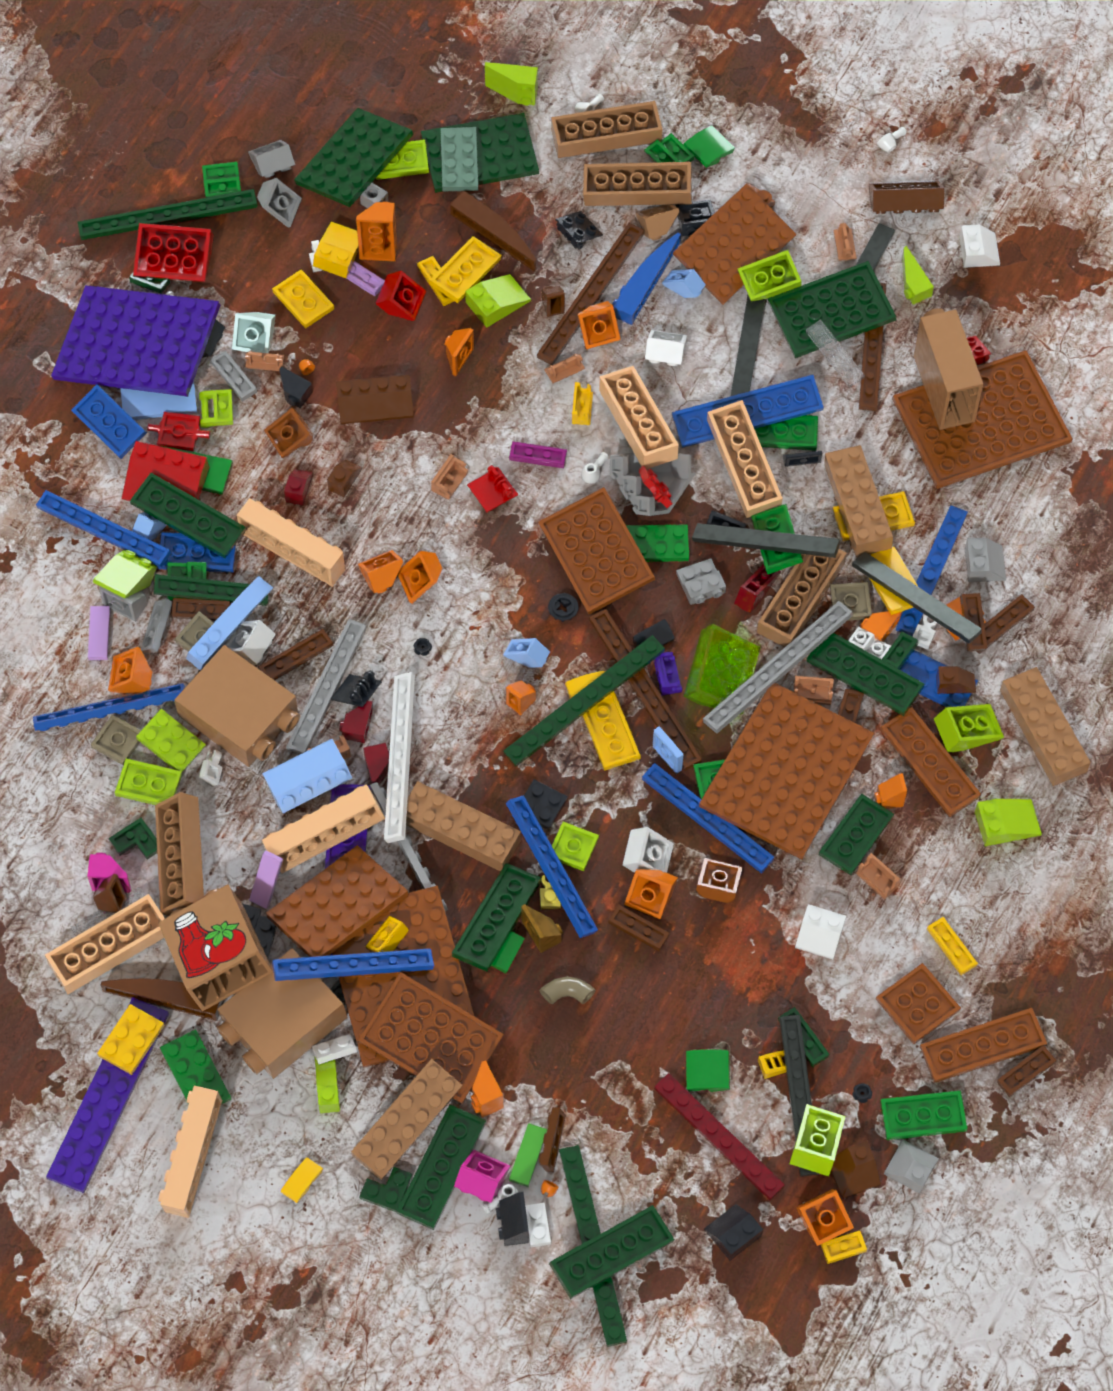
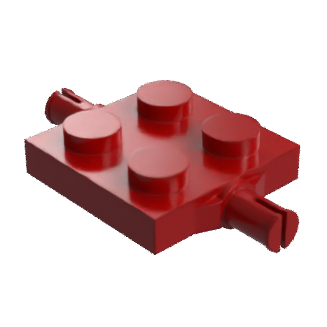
[147,412,211,452]
[638,465,673,508]

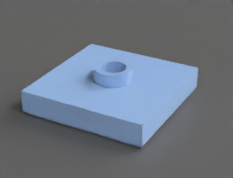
[653,726,683,774]

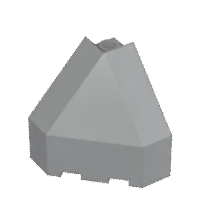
[610,453,696,516]

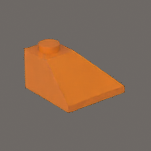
[578,301,621,350]
[444,328,474,376]
[358,550,403,593]
[397,551,443,604]
[108,647,152,694]
[624,869,678,919]

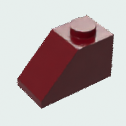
[284,469,313,506]
[339,701,373,743]
[363,743,390,785]

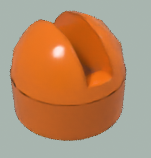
[299,359,315,375]
[540,1180,559,1197]

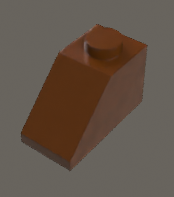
[541,286,565,317]
[327,460,362,498]
[936,666,976,694]
[93,874,127,913]

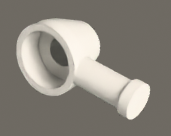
[575,94,604,113]
[877,127,906,153]
[581,452,609,483]
[482,1184,518,1214]

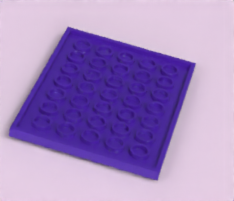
[51,285,221,397]

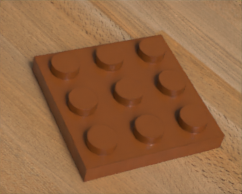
[876,963,961,1044]

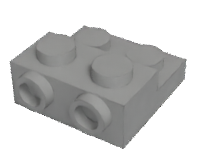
[676,559,726,605]

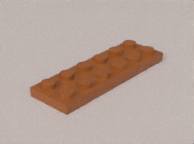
[880,707,982,817]
[920,1008,1047,1083]

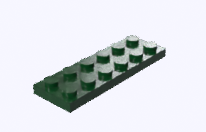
[130,473,246,559]
[806,633,924,716]
[452,863,541,972]
[396,1104,486,1230]
[549,1205,675,1299]

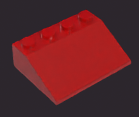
[133,223,213,282]
[122,441,210,501]

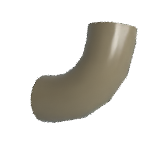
[539,976,596,1004]

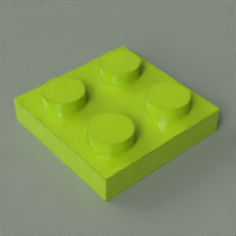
[552,822,599,871]

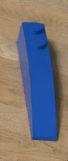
[612,233,681,325]

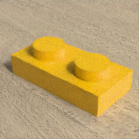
[821,1231,867,1264]

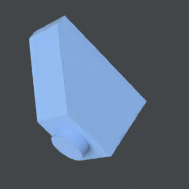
[662,269,706,298]
[132,512,166,540]
[503,638,550,668]

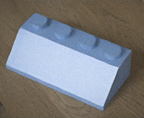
[262,739,352,813]

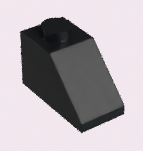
[279,366,313,408]

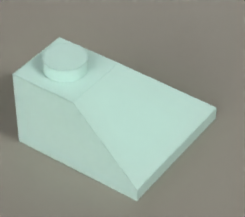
[232,312,275,353]

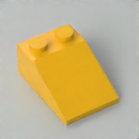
[313,222,359,278]

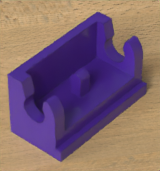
[654,652,682,696]

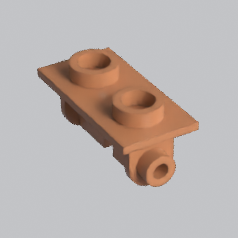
[833,223,857,261]
[245,350,284,371]
[544,354,585,384]

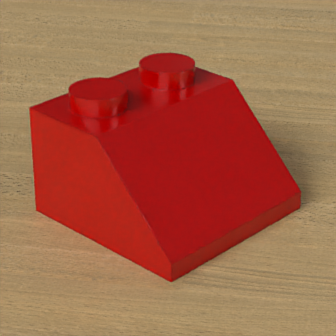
[376,271,426,321]

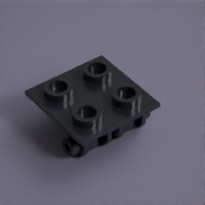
[555,211,603,250]
[331,670,382,707]

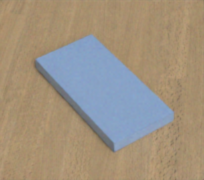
[120,381,197,420]

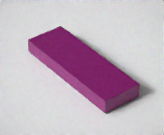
[509,441,567,469]

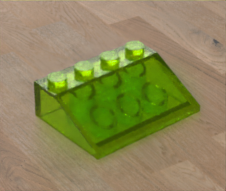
[683,624,760,715]

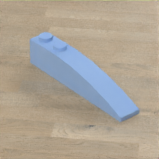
[186,576,273,671]

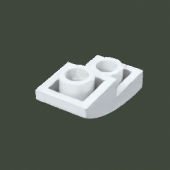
[848,627,891,660]

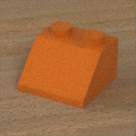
[471,1060,504,1118]
[796,1189,854,1246]

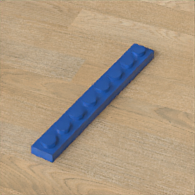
[36,490,171,568]
[896,505,968,637]
[33,683,185,731]
[642,763,774,874]
[506,795,598,938]
[272,949,434,981]

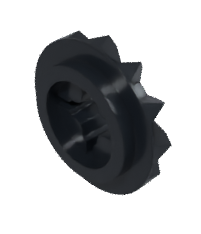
[548,593,578,622]

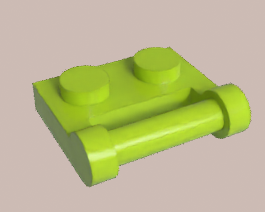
[199,389,233,428]

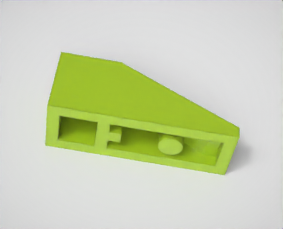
[902,246,934,305]
[315,1057,340,1114]

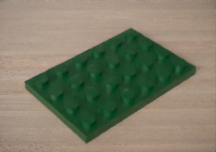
[294,108,414,207]
[421,113,539,193]
[768,261,897,359]

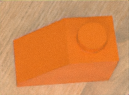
[860,611,902,642]
[506,680,536,716]
[874,773,907,809]

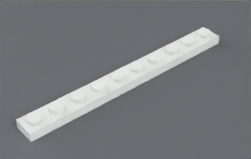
[384,672,415,843]

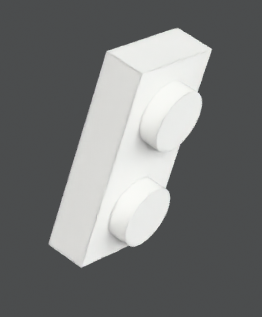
[312,1034,357,1064]
[525,1203,551,1247]

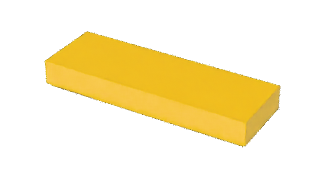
[417,256,454,306]
[927,917,978,975]

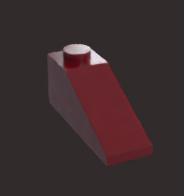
[734,564,781,613]

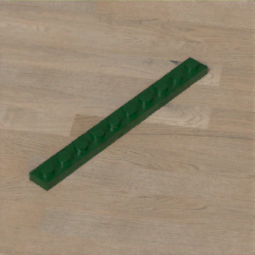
[77,189,258,240]
[503,635,665,767]
[559,1145,627,1347]

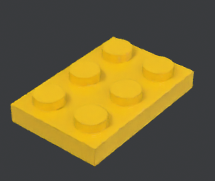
[272,270,334,329]
[97,1004,165,1075]

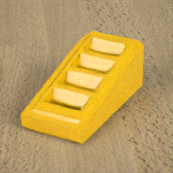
[758,1051,786,1079]

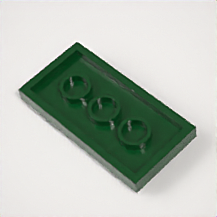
[818,793,894,876]

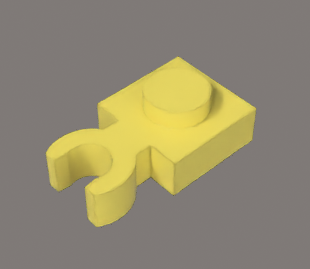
[540,875,561,910]

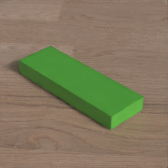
[509,1123,548,1187]

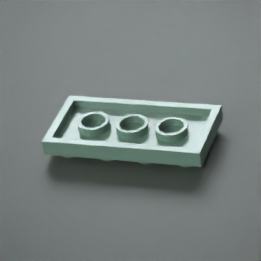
[441,127,478,191]

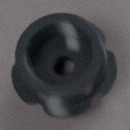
[413,638,432,656]
[852,1083,872,1103]

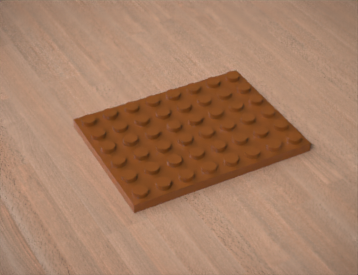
[892,350,1073,489]
[699,683,875,860]
[332,885,475,1068]

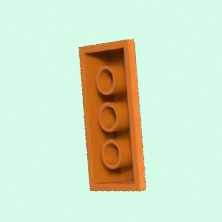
[356,202,397,261]

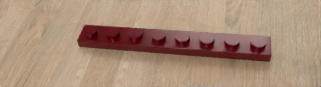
[654,1073,785,1200]

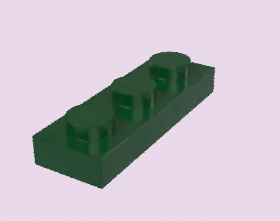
[778,1007,830,1067]

